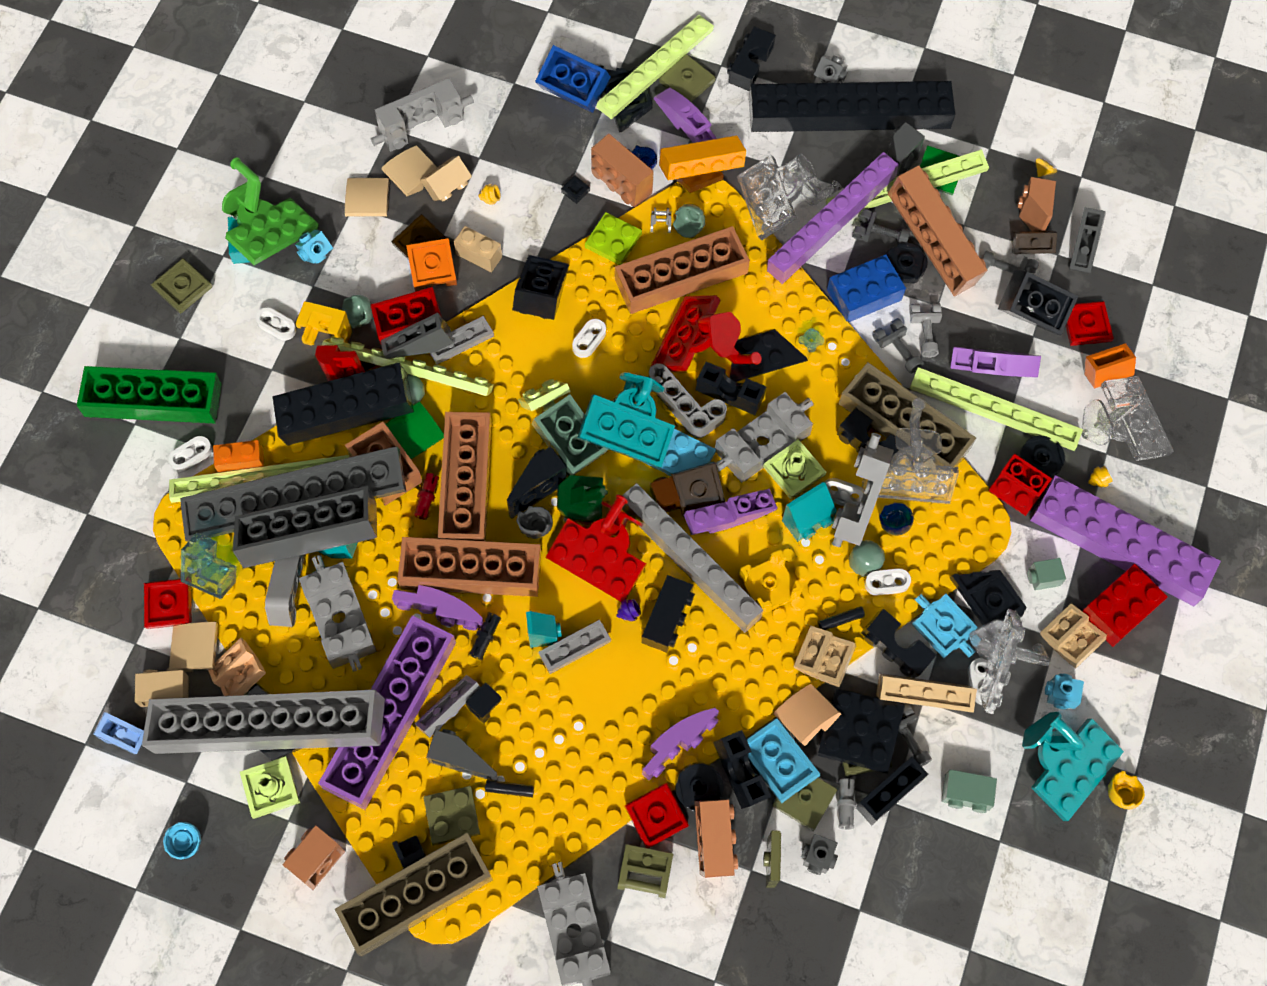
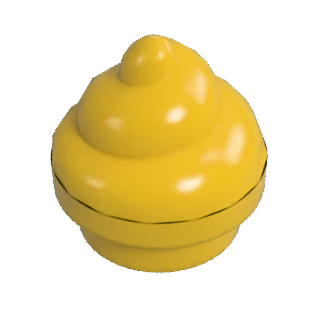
[478,184,501,205]
[1088,466,1113,488]

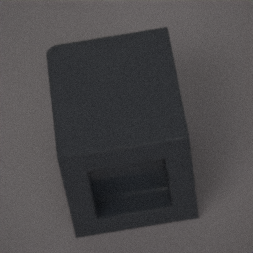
[465,682,502,724]
[392,836,426,869]

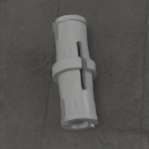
[837,779,856,830]

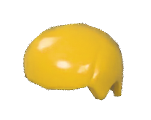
[1107,771,1145,810]

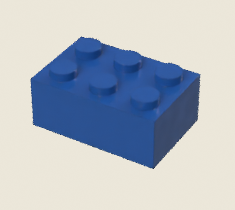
[535,45,611,113]
[827,255,906,322]

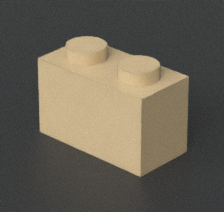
[420,156,472,202]
[454,226,502,273]
[135,668,189,707]

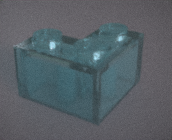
[181,533,237,599]

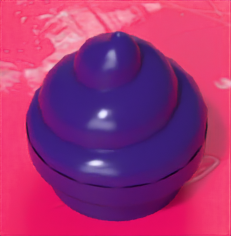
[616,599,641,621]

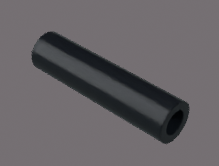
[818,606,865,630]
[485,780,535,798]

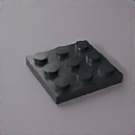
[818,688,905,774]

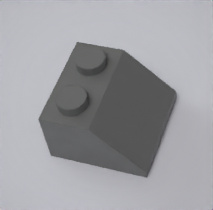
[887,122,925,176]

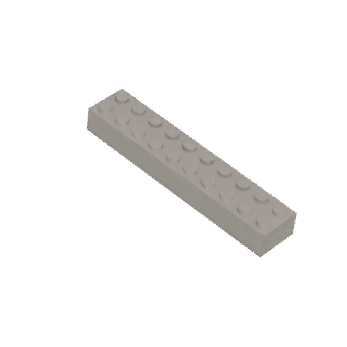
[142,690,385,754]

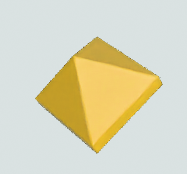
[1036,158,1057,177]

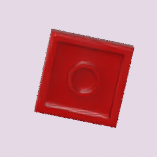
[1066,301,1114,346]
[144,578,192,629]
[624,783,689,849]

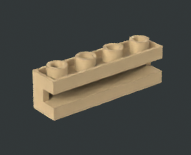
[876,673,977,713]

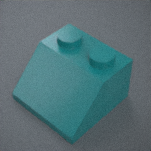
[782,482,837,542]

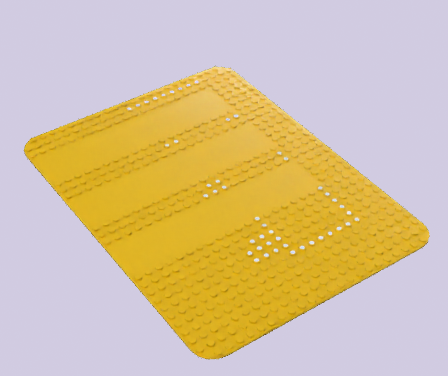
[153,180,1011,944]

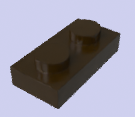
[1012,231,1057,254]

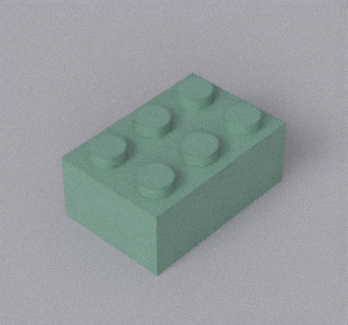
[532,394,609,476]

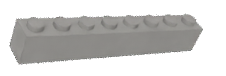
[622,483,764,633]

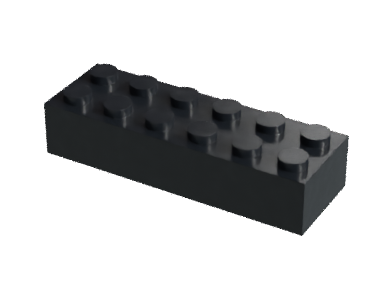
[272,362,414,446]

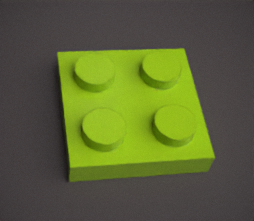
[585,212,642,265]

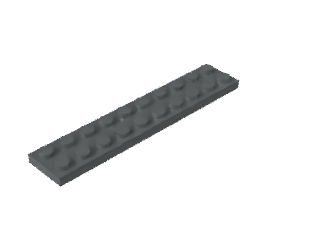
[180,446,407,543]

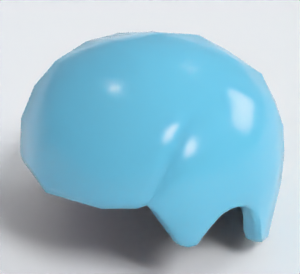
[163,822,202,860]

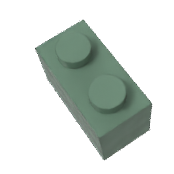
[942,769,997,813]

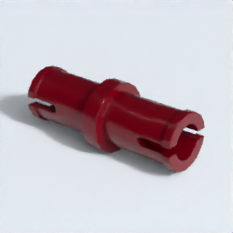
[413,473,439,520]

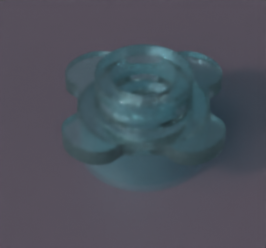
[799,328,824,352]

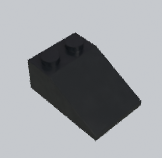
[512,255,569,320]
[998,270,1079,336]
[507,446,567,519]

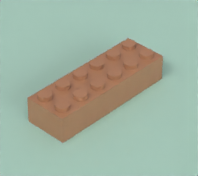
[888,166,988,297]
[615,226,750,314]
[438,412,492,541]
[397,537,541,597]

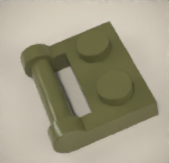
[618,844,673,898]

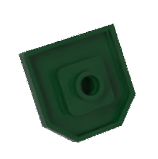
[557,475,608,522]

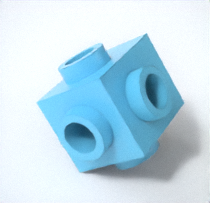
[295,230,333,263]
[1045,674,1084,709]

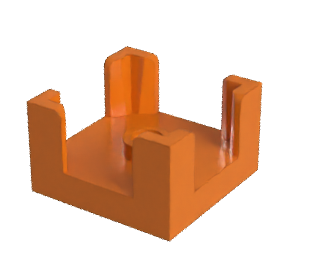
[406,238,457,292]

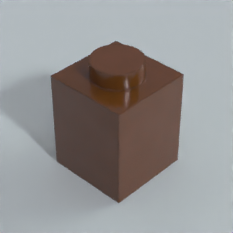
[650,477,680,512]

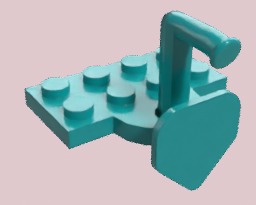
[578,372,675,468]
[1022,712,1124,821]

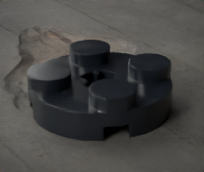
[887,242,928,284]
[1019,436,1065,478]
[675,762,724,811]

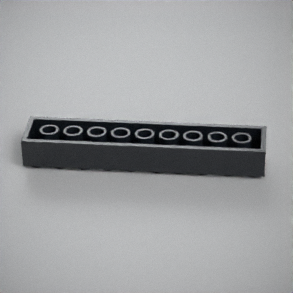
[749,81,956,132]

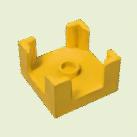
[296,301,352,345]
[738,550,803,615]

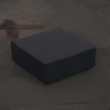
[561,176,590,204]

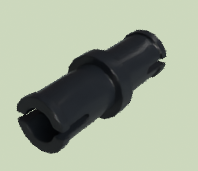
[469,612,501,661]

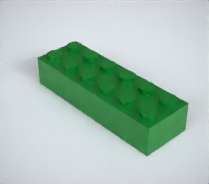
[77,366,222,424]

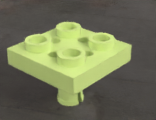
[518,379,571,412]
[763,439,826,499]
[240,756,300,819]

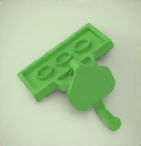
[222,157,319,265]

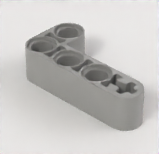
[649,364,727,438]
[265,554,305,627]

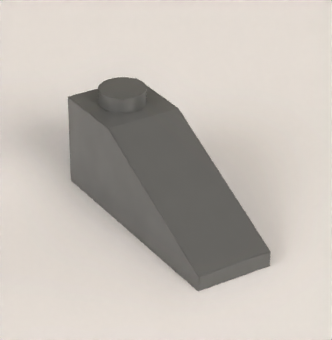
[1070,207,1106,273]
[381,313,454,359]
[426,729,498,781]

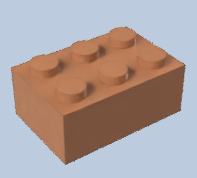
[591,134,653,208]
[345,422,422,506]
[694,799,738,878]

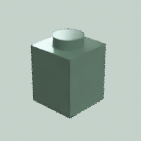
[1027,558,1066,591]

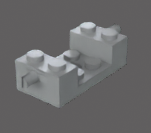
[370,78,474,152]
[715,392,813,483]
[832,433,894,547]
[299,555,377,671]
[537,862,611,986]

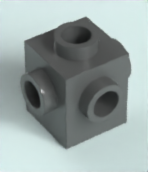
[814,55,848,83]
[801,834,838,875]

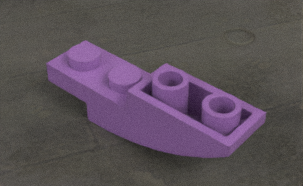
[654,88,717,143]
[951,346,1041,377]
[684,489,777,535]
[392,585,483,630]
[642,708,719,780]

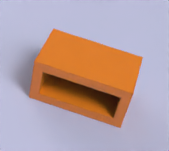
[1084,343,1136,389]
[213,440,265,473]

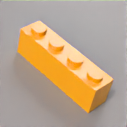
[659,135,746,180]

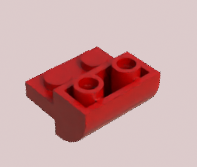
[315,345,365,381]
[988,454,1052,516]

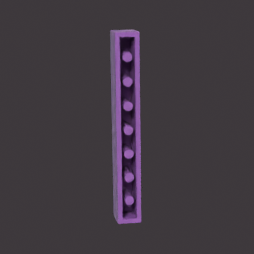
[767,152,899,284]

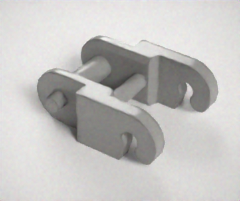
[650,207,671,233]

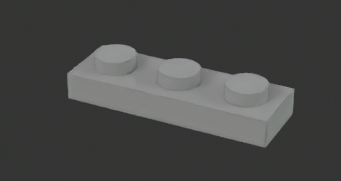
[430,316,494,365]
[538,620,611,674]
[415,675,480,738]

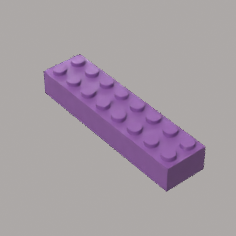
[1030,475,1221,607]
[318,615,456,810]

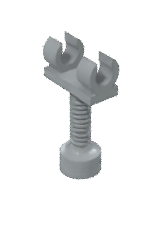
[910,303,942,358]

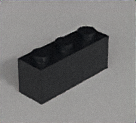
[641,575,695,653]
[856,756,928,826]

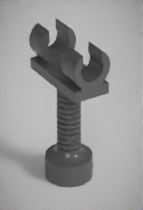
[852,209,911,244]
[982,251,1039,274]
[873,318,924,374]
[899,703,932,766]

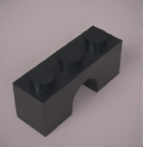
[727,27,776,91]
[696,361,766,416]
[837,407,908,474]
[861,609,936,678]
[713,730,771,809]

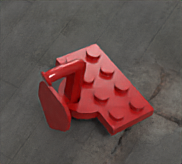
[651,295,762,371]
[545,494,647,602]

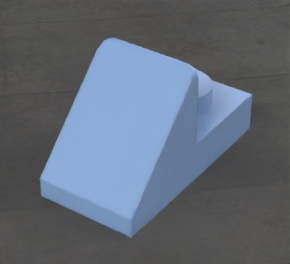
[93,712,144,754]

